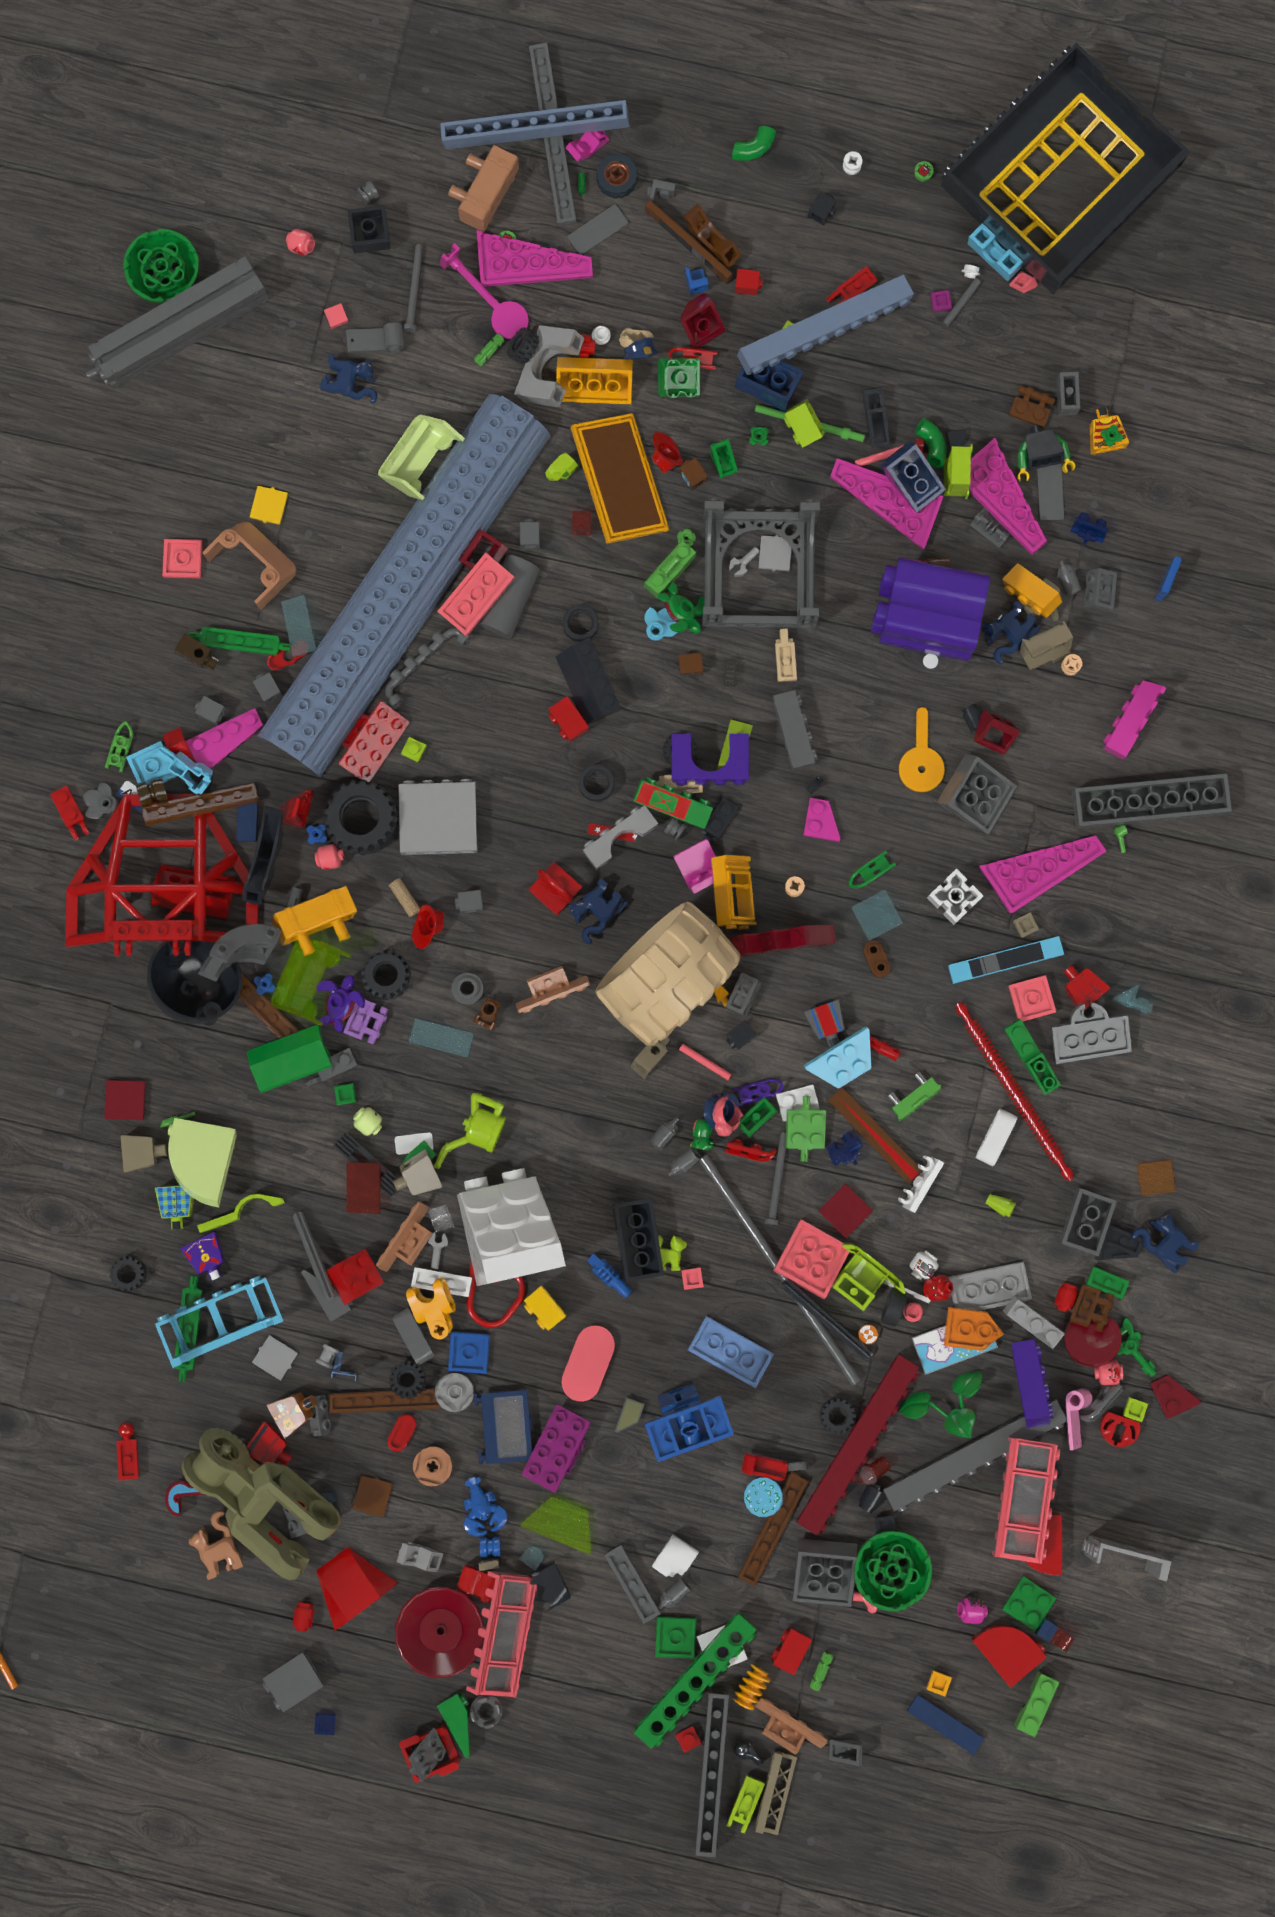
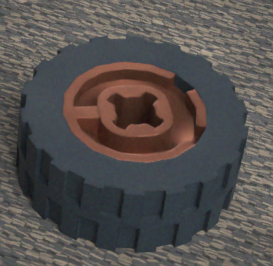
[596,154,638,199]

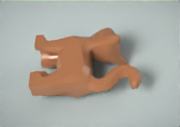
[189,1510,244,1580]

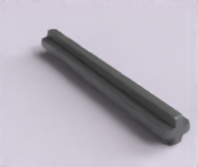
[293,1212,335,1301]

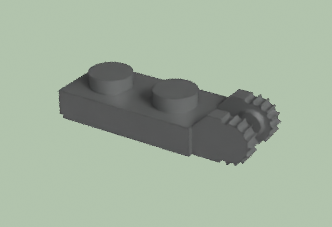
[306,1048,358,1087]

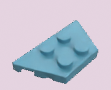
[803,1026,871,1089]

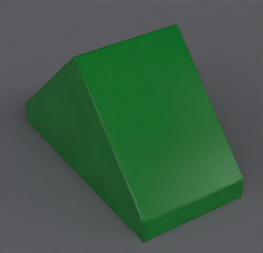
[710,438,738,478]

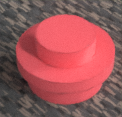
[903,1302,923,1322]

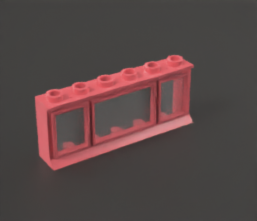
[992,1437,1060,1564]
[466,1571,537,1698]

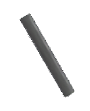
[942,278,981,327]

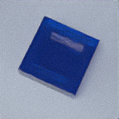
[314,1713,336,1736]

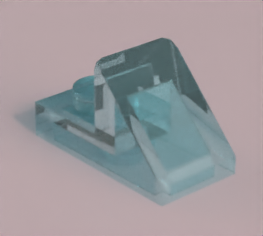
[1111,984,1153,1014]

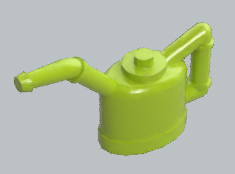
[434,1093,506,1169]

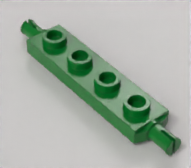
[189,627,291,656]
[174,1276,203,1382]

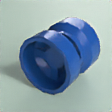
[480,1536,501,1557]

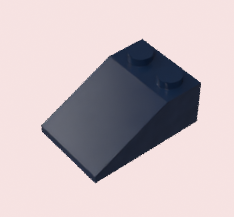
[879,442,946,513]

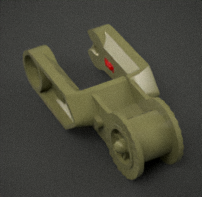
[181,1428,342,1580]

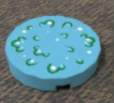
[744,1478,783,1517]

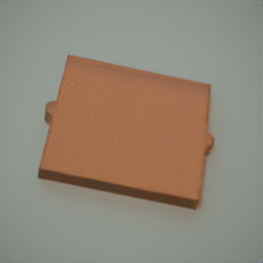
[1137,1160,1175,1196]

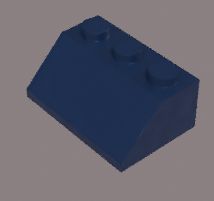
[734,360,804,411]

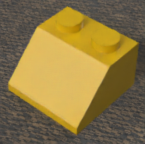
[524,1285,567,1331]

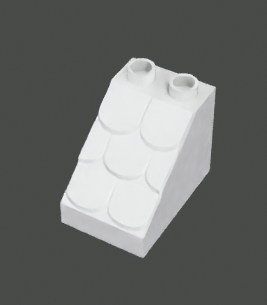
[457,1168,566,1286]

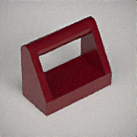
[459,529,508,570]
[974,710,1020,755]

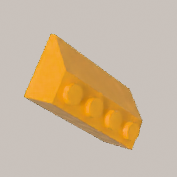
[556,357,633,404]

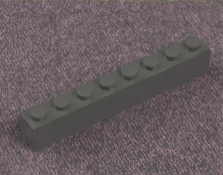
[695,1690,729,1857]

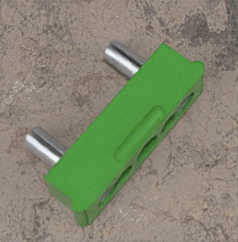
[888,1072,941,1122]

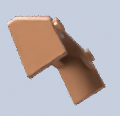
[202,522,296,610]

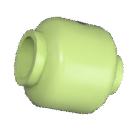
[353,1107,382,1136]

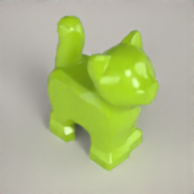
[658,1235,687,1271]

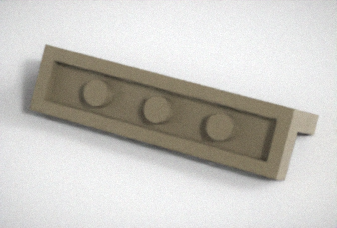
[755,1750,797,1835]

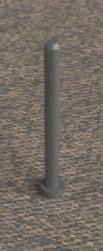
[403,244,423,333]
[765,1132,786,1225]

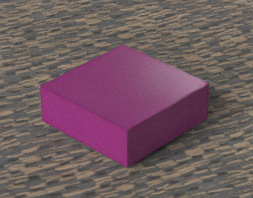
[930,290,952,313]

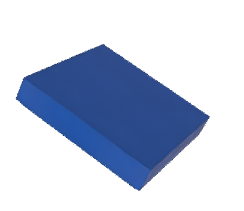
[1155,556,1182,602]
[448,1332,490,1374]

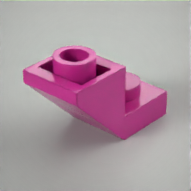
[566,130,610,162]

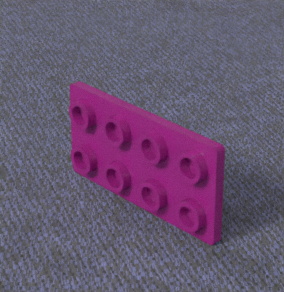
[522,1405,591,1493]

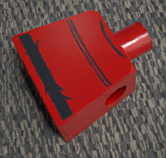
[246,1421,293,1466]

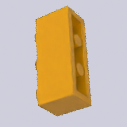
[1002,563,1062,618]

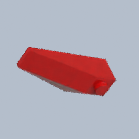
[280,789,314,829]

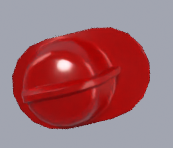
[652,432,683,473]
[412,904,444,949]

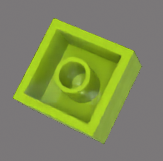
[784,399,825,448]

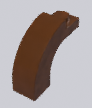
[683,204,742,268]

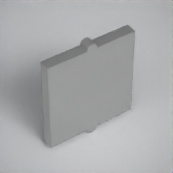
[758,535,791,572]
[252,1335,298,1381]

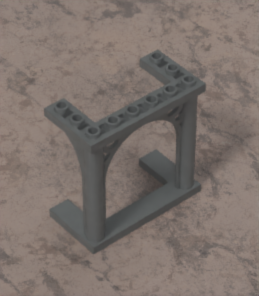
[702,498,820,628]

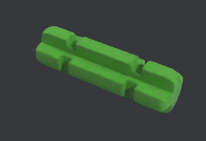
[474,334,504,366]
[810,1652,833,1691]

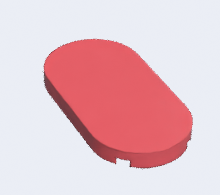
[562,1325,615,1401]

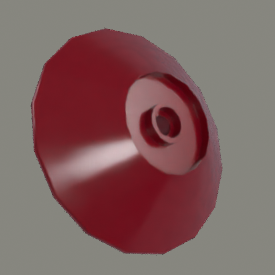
[395,1587,484,1678]

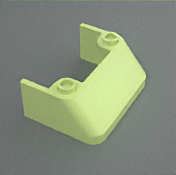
[378,415,465,500]

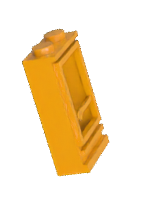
[711,855,757,931]

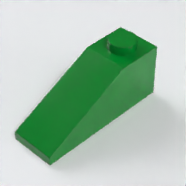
[437,1691,471,1758]

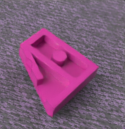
[803,798,840,842]

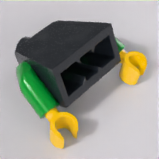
[1017,425,1075,482]

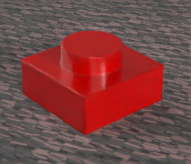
[675,1725,702,1753]

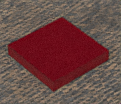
[104,1080,146,1120]
[818,1184,873,1238]

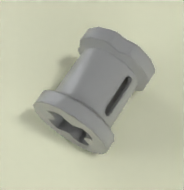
[316,1344,339,1369]

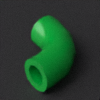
[732,126,776,161]
[915,418,947,468]

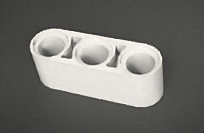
[975,1108,1018,1167]

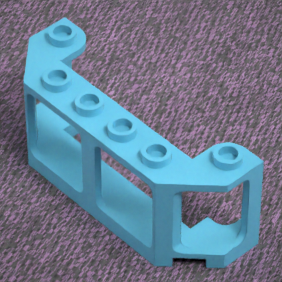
[155,1275,283,1368]

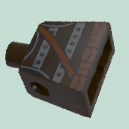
[175,633,219,670]

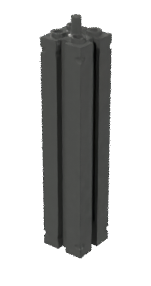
[86,256,269,390]

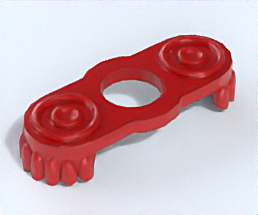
[267,639,309,671]

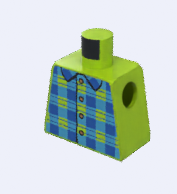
[155,1186,194,1230]

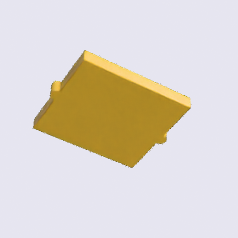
[250,486,288,525]

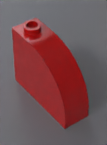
[1009,1513,1062,1575]
[970,1624,1047,1688]

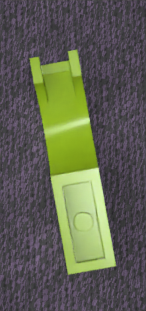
[197,1194,285,1233]

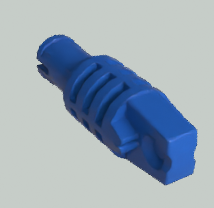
[587,1254,633,1299]

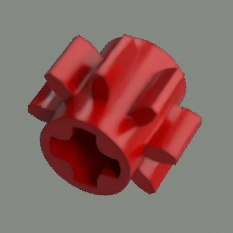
[579,334,596,358]

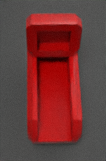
[741,1453,788,1481]

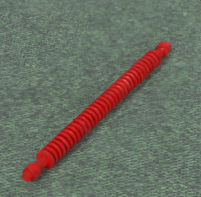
[955,1002,1074,1181]

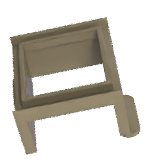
[1020,621,1073,671]

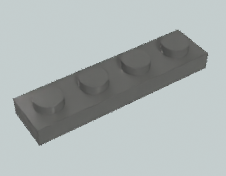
[604,1545,661,1624]

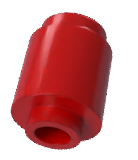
[1054,1283,1078,1313]
[292,1602,315,1632]

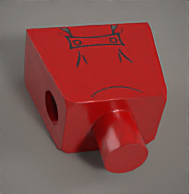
[1064,965,1110,1010]

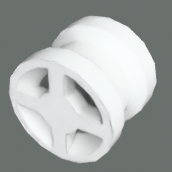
[843,152,862,175]

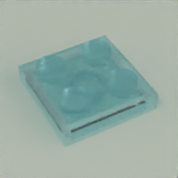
[851,890,903,941]

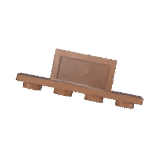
[515,966,590,1013]
[376,1201,433,1272]
[754,1698,828,1755]

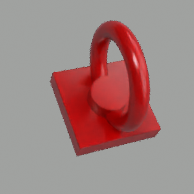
[528,862,583,916]

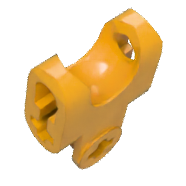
[406,1277,456,1339]

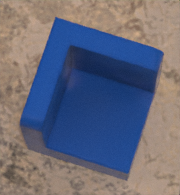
[685,267,709,295]

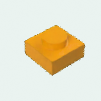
[926,1670,952,1696]

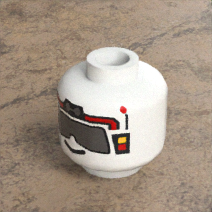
[910,1250,939,1280]

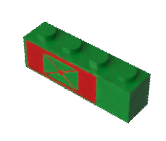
[633,777,713,829]

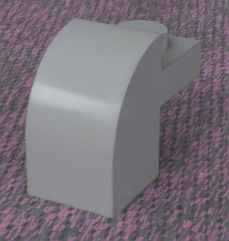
[397,1542,444,1572]

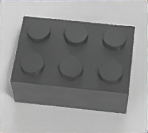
[1058,1188,1117,1256]

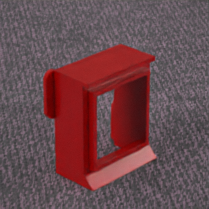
[399,1723,461,1783]

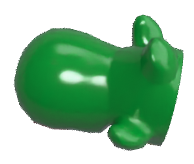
[690,1118,714,1151]

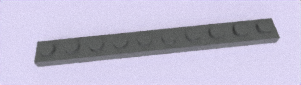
[529,43,577,226]

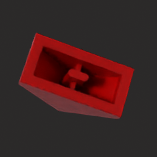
[162,727,196,762]

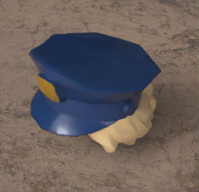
[619,328,658,360]

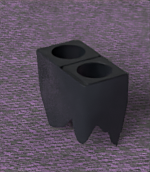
[527,1562,571,1613]

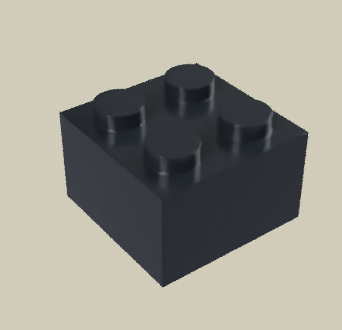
[347,205,391,254]

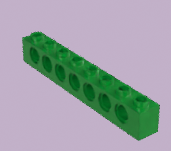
[634,1610,757,1749]

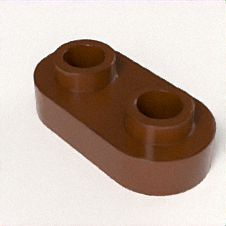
[863,941,890,978]

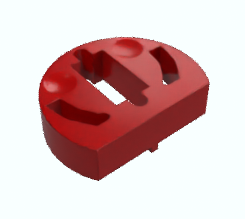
[1100,1411,1140,1447]

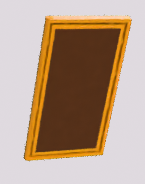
[570,413,669,544]

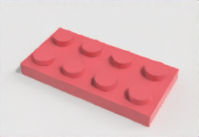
[437,553,516,636]

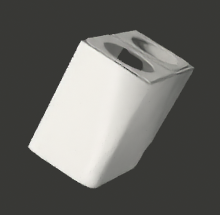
[652,1534,699,1577]

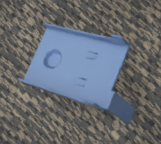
[331,1352,357,1381]

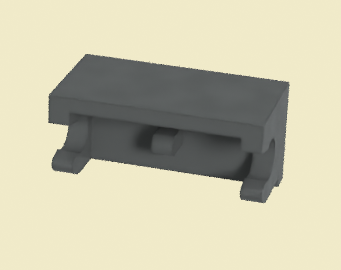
[726,973,762,1018]

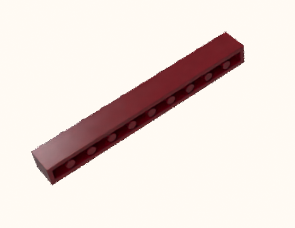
[796,1354,920,1535]

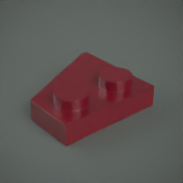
[1149,1375,1201,1419]

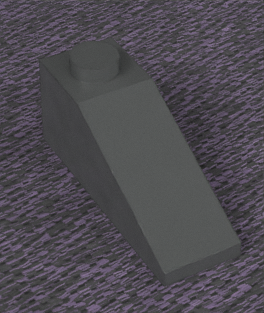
[301,1270,353,1322]

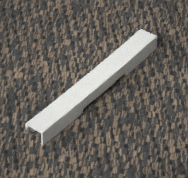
[883,1279,931,1303]

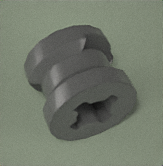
[357,181,379,205]
[664,817,687,841]

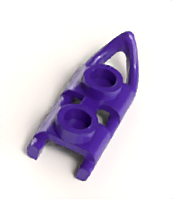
[733,1079,784,1106]

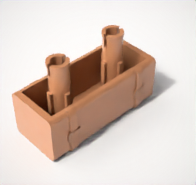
[448,145,519,232]

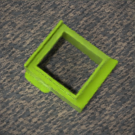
[944,444,973,499]

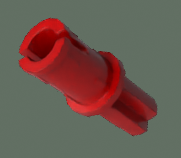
[870,1036,901,1062]

